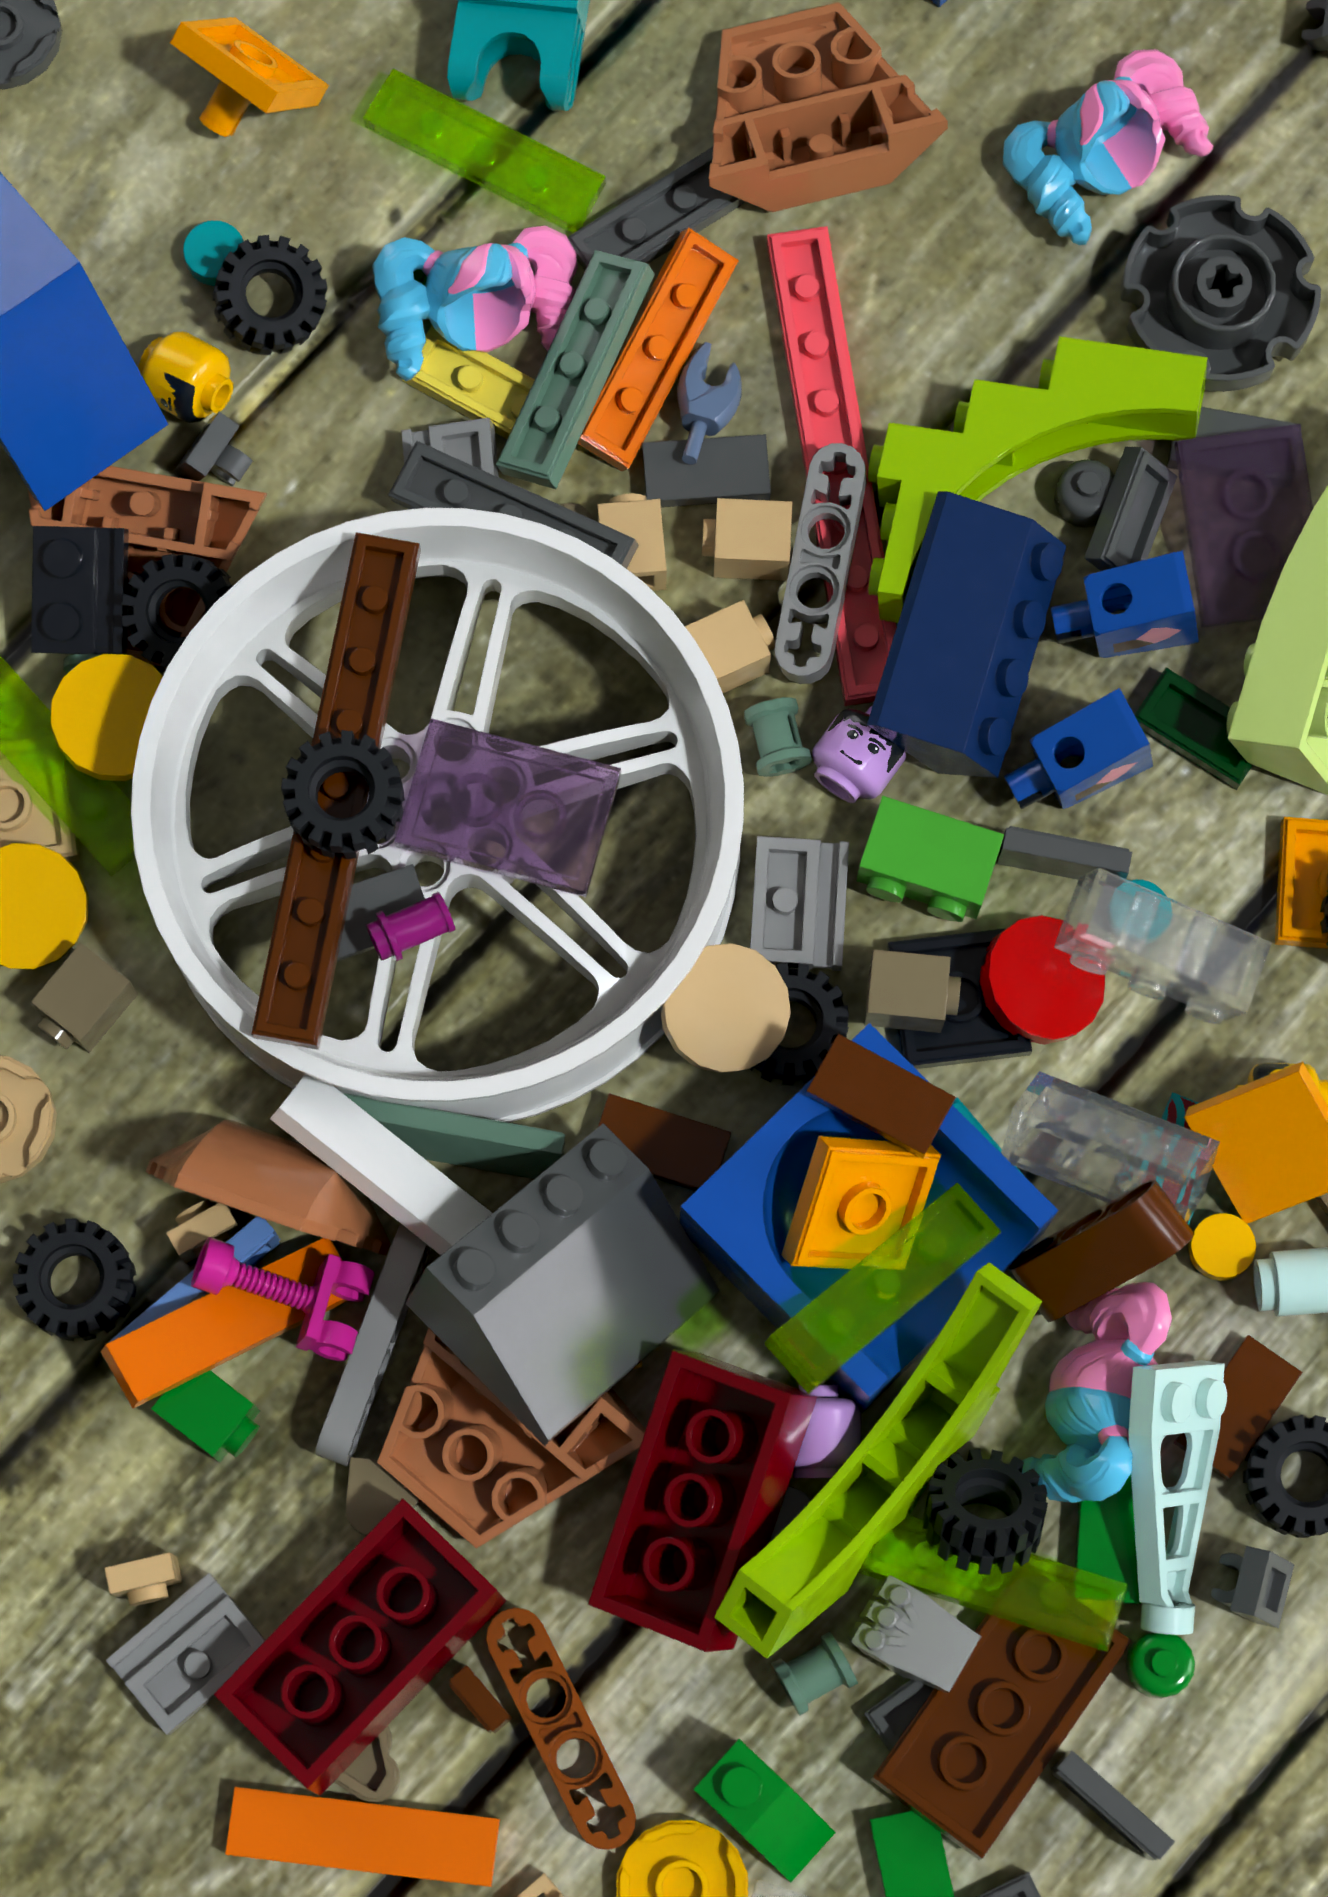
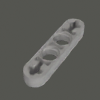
[775,443,867,684]
[315,1223,431,1466]

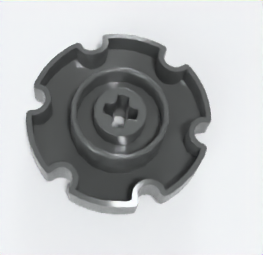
[1120,195,1321,392]

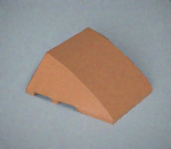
[709,2,948,212]
[28,466,268,668]
[146,1120,391,1256]
[377,1328,646,1548]

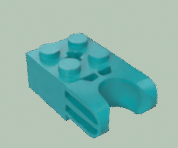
[447,0,590,111]

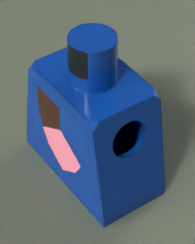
[1051,550,1199,658]
[1004,688,1153,809]

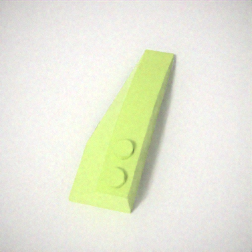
[1227,486,1328,795]

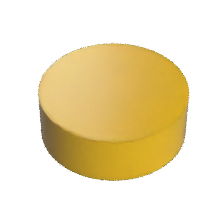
[1188,1213,1256,1281]

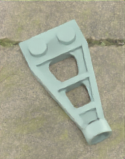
[1128,1360,1227,1635]

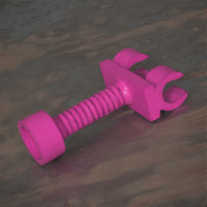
[191,1237,375,1361]

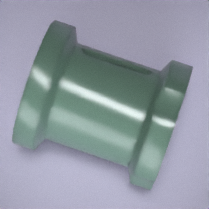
[744,697,813,777]
[771,1631,858,1716]

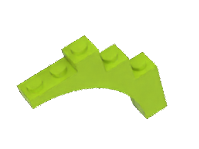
[868,336,1208,623]
[714,1262,1042,1659]

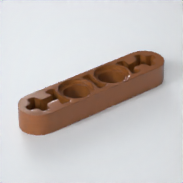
[486,1608,636,1850]

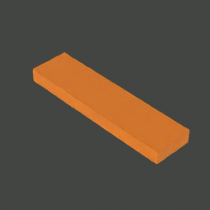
[578,228,739,471]
[101,1238,349,1409]
[225,1787,500,1887]

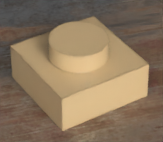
[167,1200,241,1264]
[105,1552,183,1606]

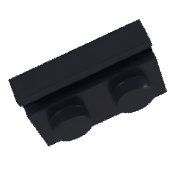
[31,526,129,655]

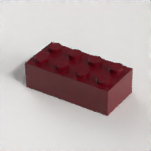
[588,1350,818,1652]
[214,1498,507,1796]

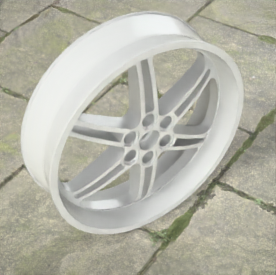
[131,508,744,1123]

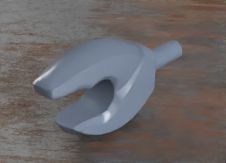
[677,342,742,465]

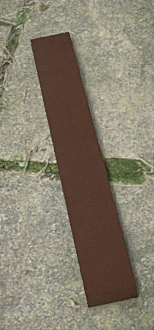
[251,532,421,1050]

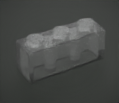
[1054,868,1272,1024]
[1001,1071,1220,1223]

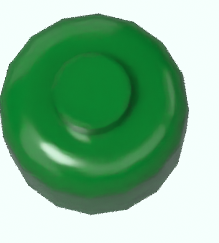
[1126,1632,1195,1699]

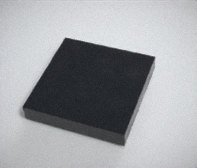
[887,928,1032,1069]

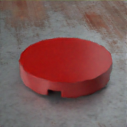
[980,915,1105,1045]

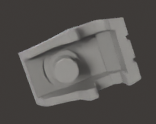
[847,1575,981,1693]

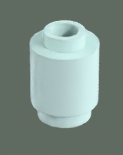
[1253,1247,1328,1317]

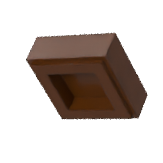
[449,1665,512,1733]

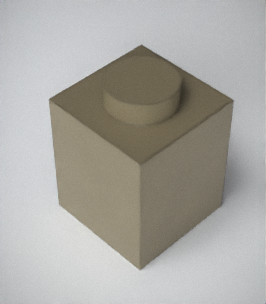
[31,942,138,1053]
[864,949,961,1033]

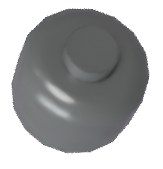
[1054,459,1115,528]

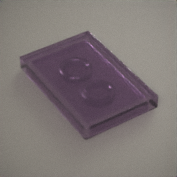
[1174,424,1313,628]
[395,718,621,897]

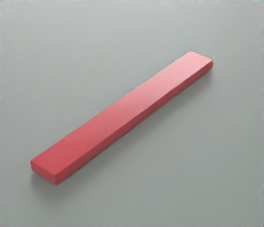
[766,226,897,706]

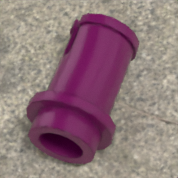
[366,892,456,962]

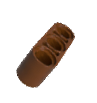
[1009,1179,1194,1322]

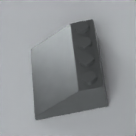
[405,1123,720,1446]

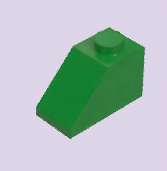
[693,1739,836,1883]

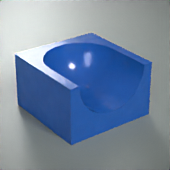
[0,172,169,511]
[680,1023,1058,1413]

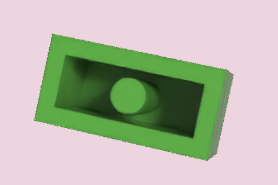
[856,796,1004,922]

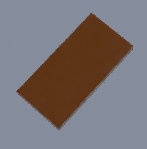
[870,1564,1132,1860]

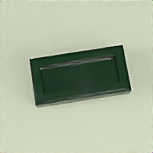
[1135,667,1253,790]

